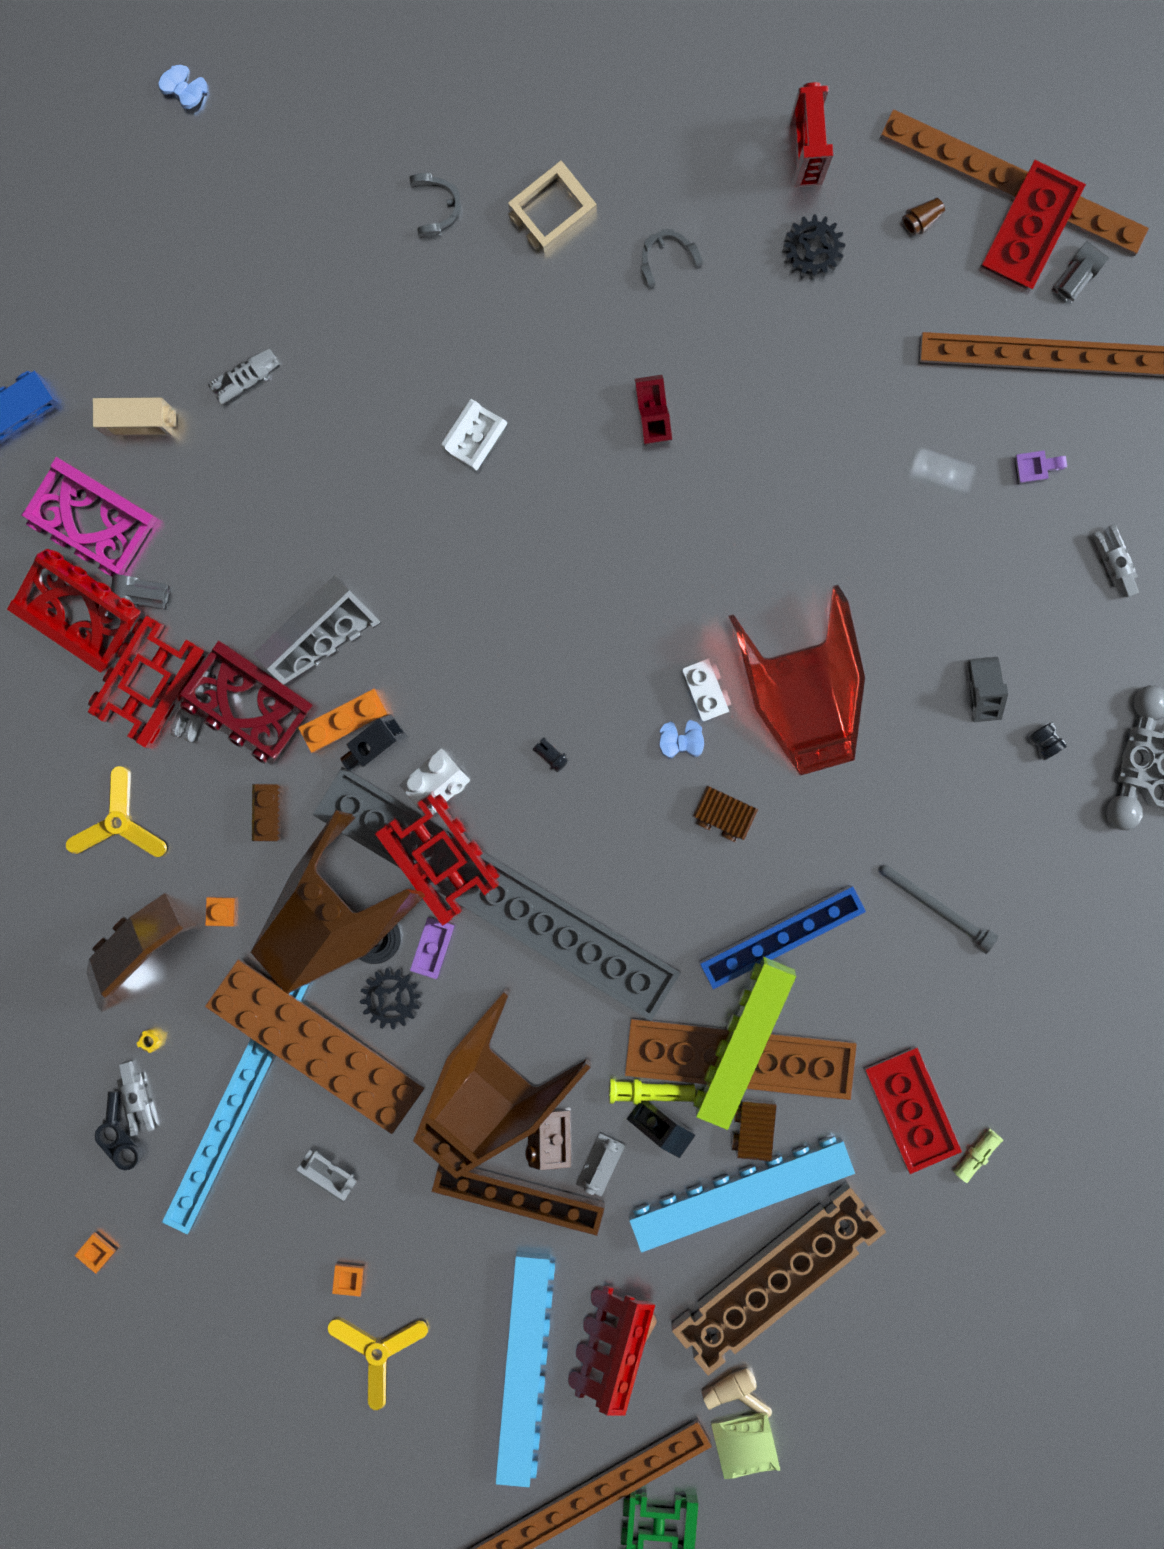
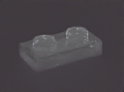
[913,448,977,494]

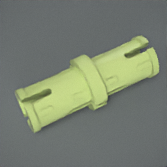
[953,1128,1003,1183]

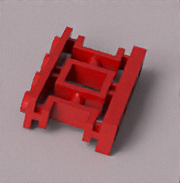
[87,616,209,748]
[375,791,500,926]

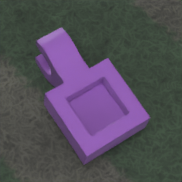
[1015,450,1067,484]

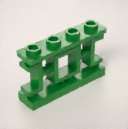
[620,1491,698,1549]

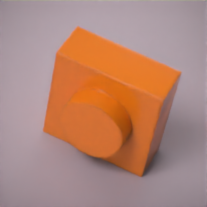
[205,897,236,927]
[74,1232,116,1274]
[332,1263,364,1297]

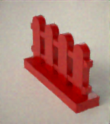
[568,1286,655,1416]

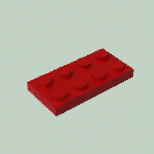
[981,159,1086,289]
[864,1047,962,1174]

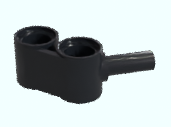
[94,1091,143,1171]

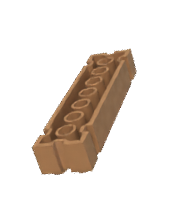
[671,1182,886,1376]

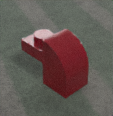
[634,375,672,444]

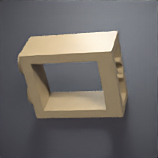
[508,161,597,253]
[93,398,176,435]

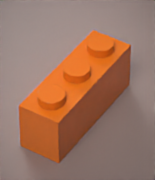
[298,689,390,753]

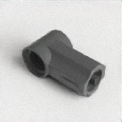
[1054,241,1109,301]
[111,574,168,609]

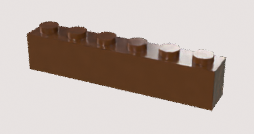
[431,1164,605,1236]

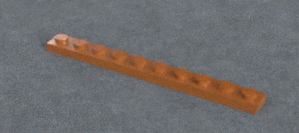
[880,109,1149,256]
[920,332,1164,376]
[470,1419,712,1549]

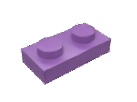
[410,916,455,979]

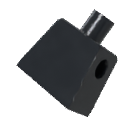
[340,714,408,771]

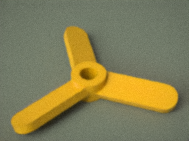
[66,766,167,857]
[327,1320,428,1410]

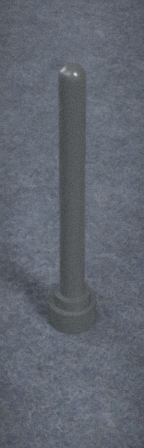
[879,865,999,954]

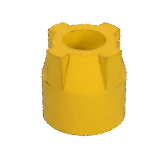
[137,1028,163,1053]

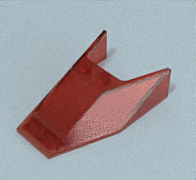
[728,585,865,776]

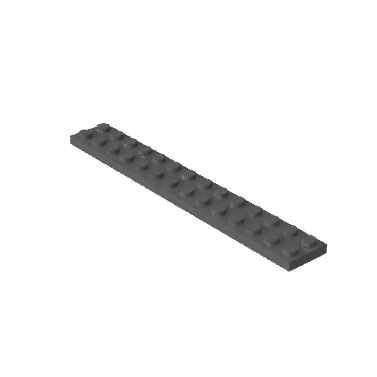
[313,767,681,1021]

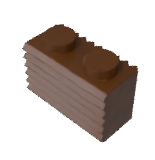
[252,784,284,841]
[692,785,758,843]
[731,1099,777,1161]

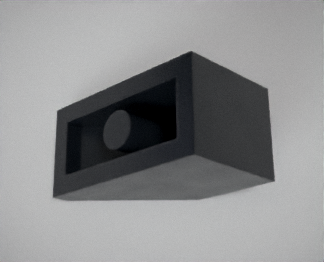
[627,1101,696,1158]

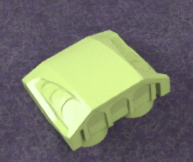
[711,1412,780,1479]

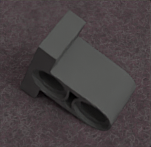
[968,656,1008,722]

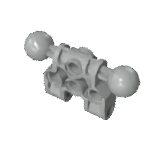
[1107,685,1164,831]

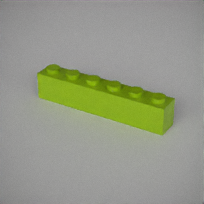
[693,957,796,1130]

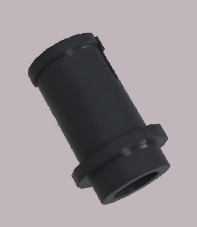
[532,737,569,773]

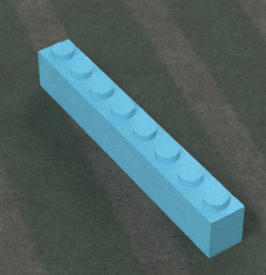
[629,1136,855,1253]
[496,1252,555,1487]

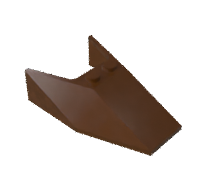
[250,810,425,993]
[86,893,197,1012]
[413,988,591,1179]

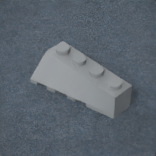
[253,575,380,685]

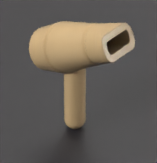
[701,1368,772,1418]

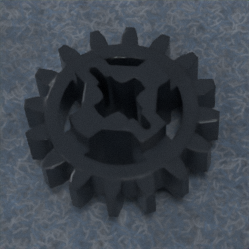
[783,214,845,278]
[360,967,422,1030]

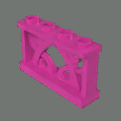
[21,457,157,577]

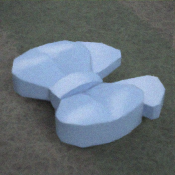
[158,65,207,109]
[660,720,704,759]

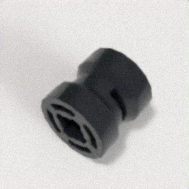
[1028,722,1068,761]

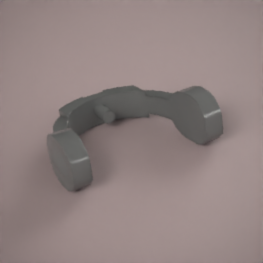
[409,173,461,237]
[640,229,703,288]

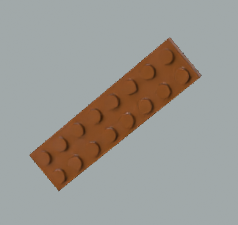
[205,959,425,1134]
[625,1018,857,1100]

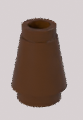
[902,197,945,236]

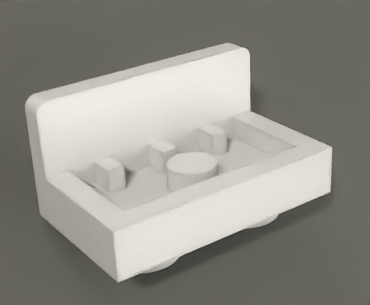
[441,399,507,470]
[683,658,731,721]
[399,748,470,814]

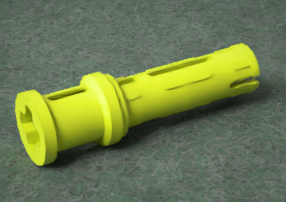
[609,1078,695,1105]

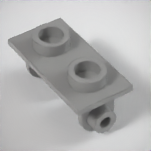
[576,1133,625,1196]
[296,1150,357,1202]

